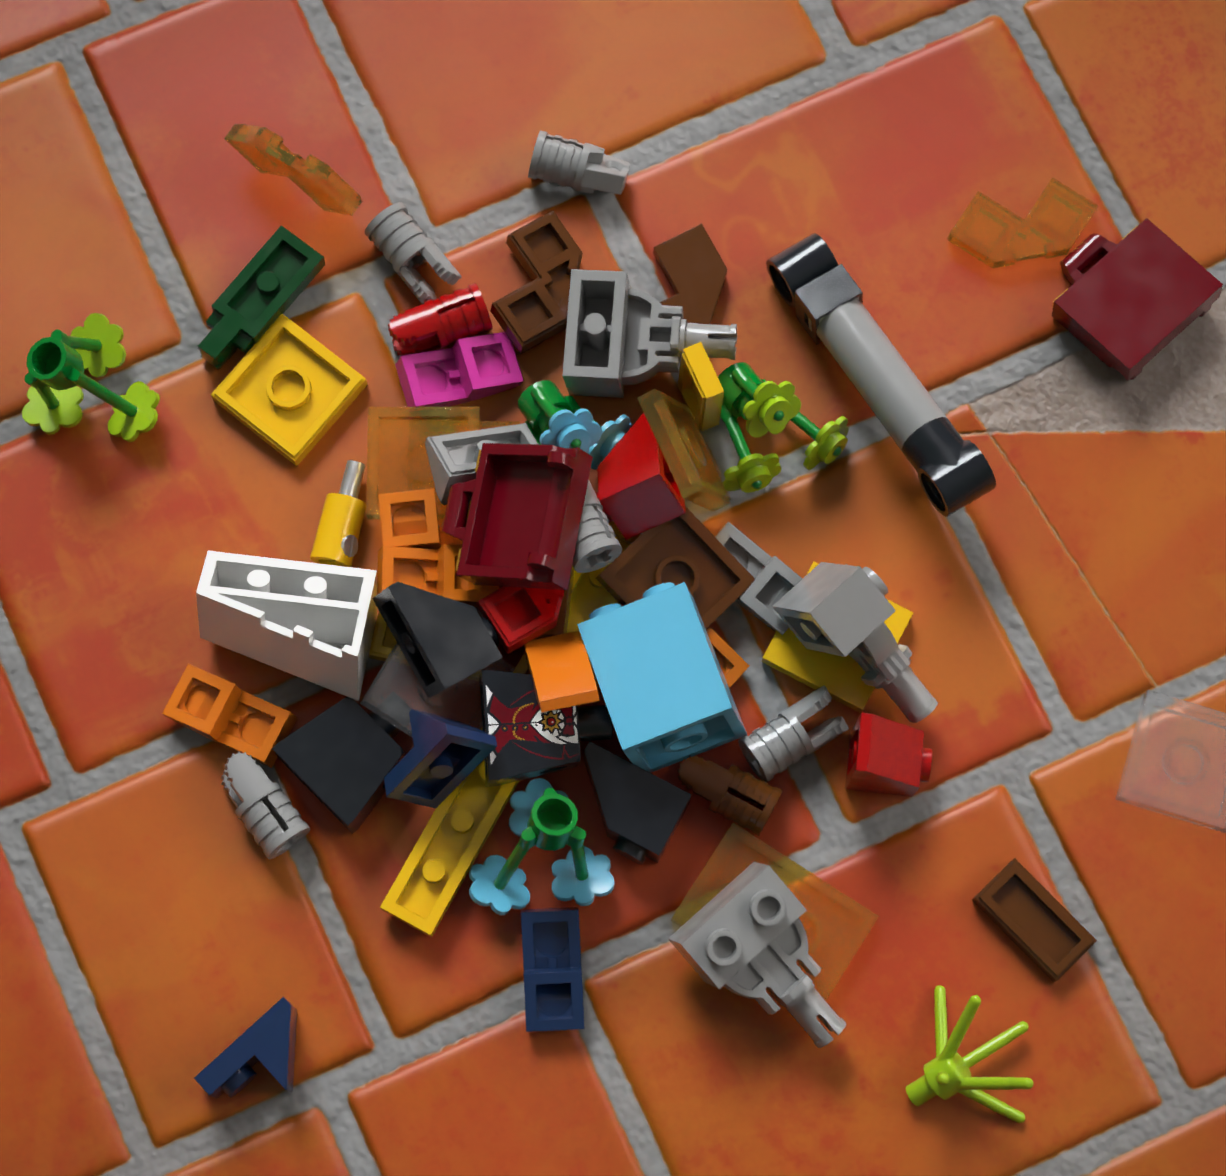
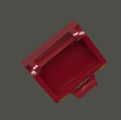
[1052,218,1223,381]
[441,443,593,590]

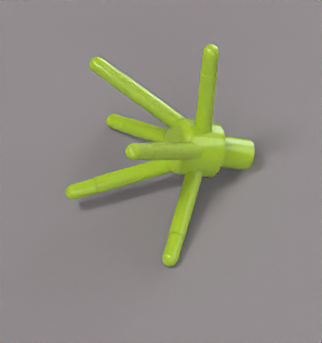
[905,985,1034,1123]

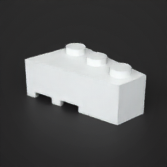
[196,551,377,701]

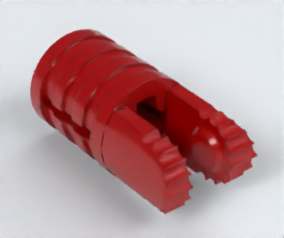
[388,283,493,356]

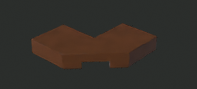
[490,210,583,354]
[653,224,727,324]

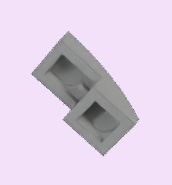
[715,522,803,635]

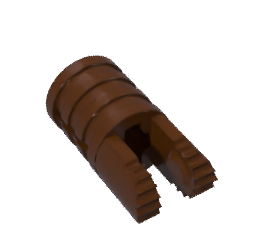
[678,755,783,836]

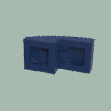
[521,907,585,1032]

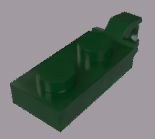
[198,225,325,370]

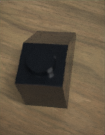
[372,582,502,699]
[584,741,692,865]

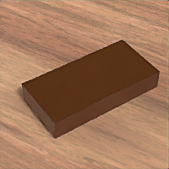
[972,858,1097,982]

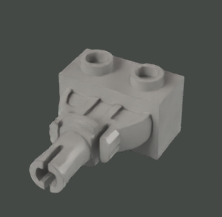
[562,269,737,398]
[772,562,938,723]
[668,862,846,1048]

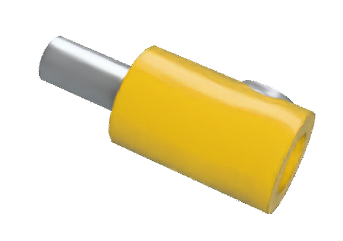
[310,460,367,567]

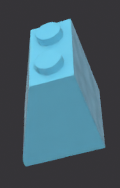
[577,582,747,773]

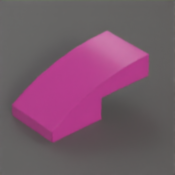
[395,332,524,415]

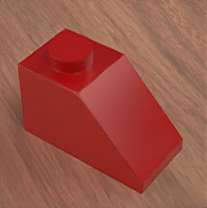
[595,407,686,540]
[845,713,932,797]

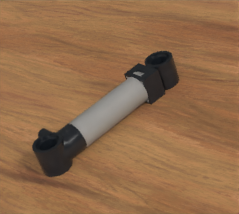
[766,233,996,517]

